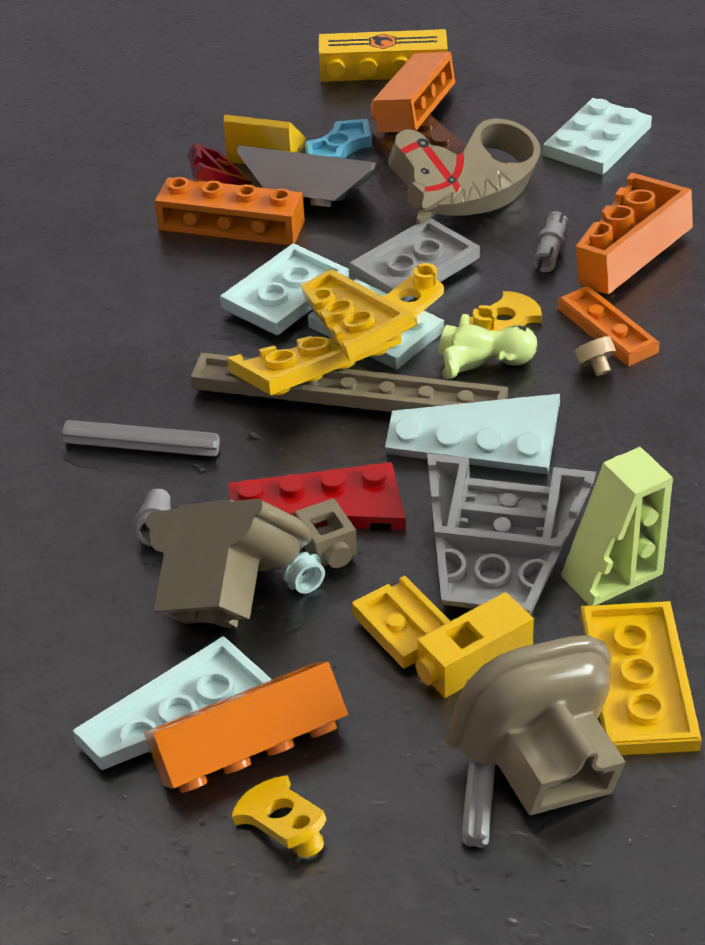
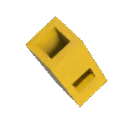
[415,592,534,698]

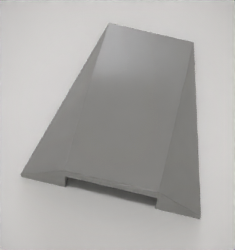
[427,453,596,615]

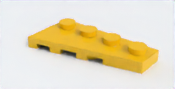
[300,269,415,361]
[227,336,402,395]

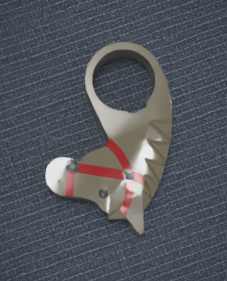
[388,118,541,224]

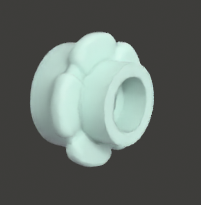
[283,552,325,594]

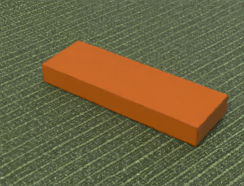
[557,285,660,367]

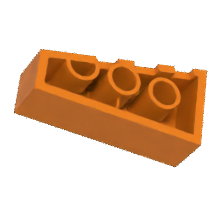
[576,172,693,294]

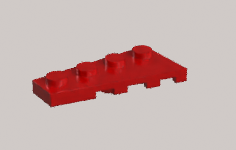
[227,462,406,530]

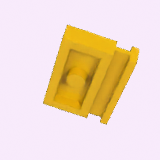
[352,575,450,669]

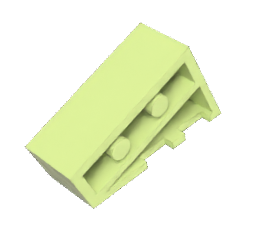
[561,447,673,606]

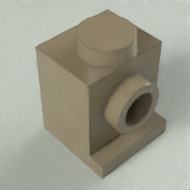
[295,498,357,568]

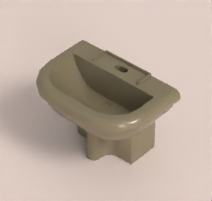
[145,499,312,629]
[445,635,626,816]

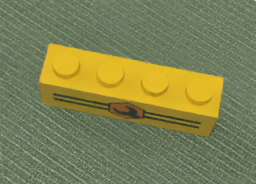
[319,29,448,82]

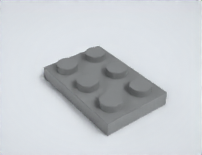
[350,218,480,302]

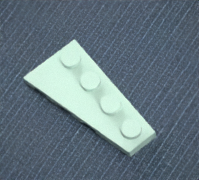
[385,394,560,474]
[73,636,272,770]

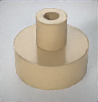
[574,336,616,376]

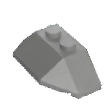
[237,146,381,207]

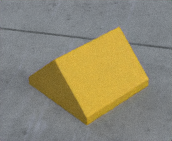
[223,115,306,164]

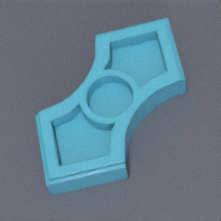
[305,119,372,158]

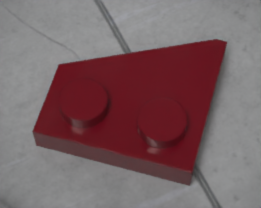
[188,143,252,185]

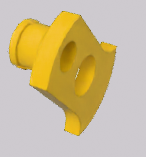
[383,263,444,326]
[469,291,542,331]
[232,775,327,857]

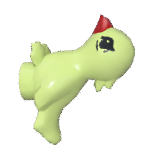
[439,314,537,379]

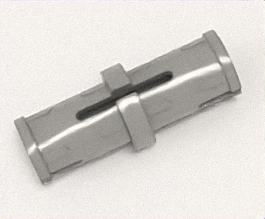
[533,211,568,272]

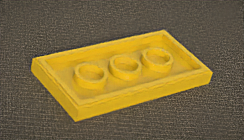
[580,601,702,755]

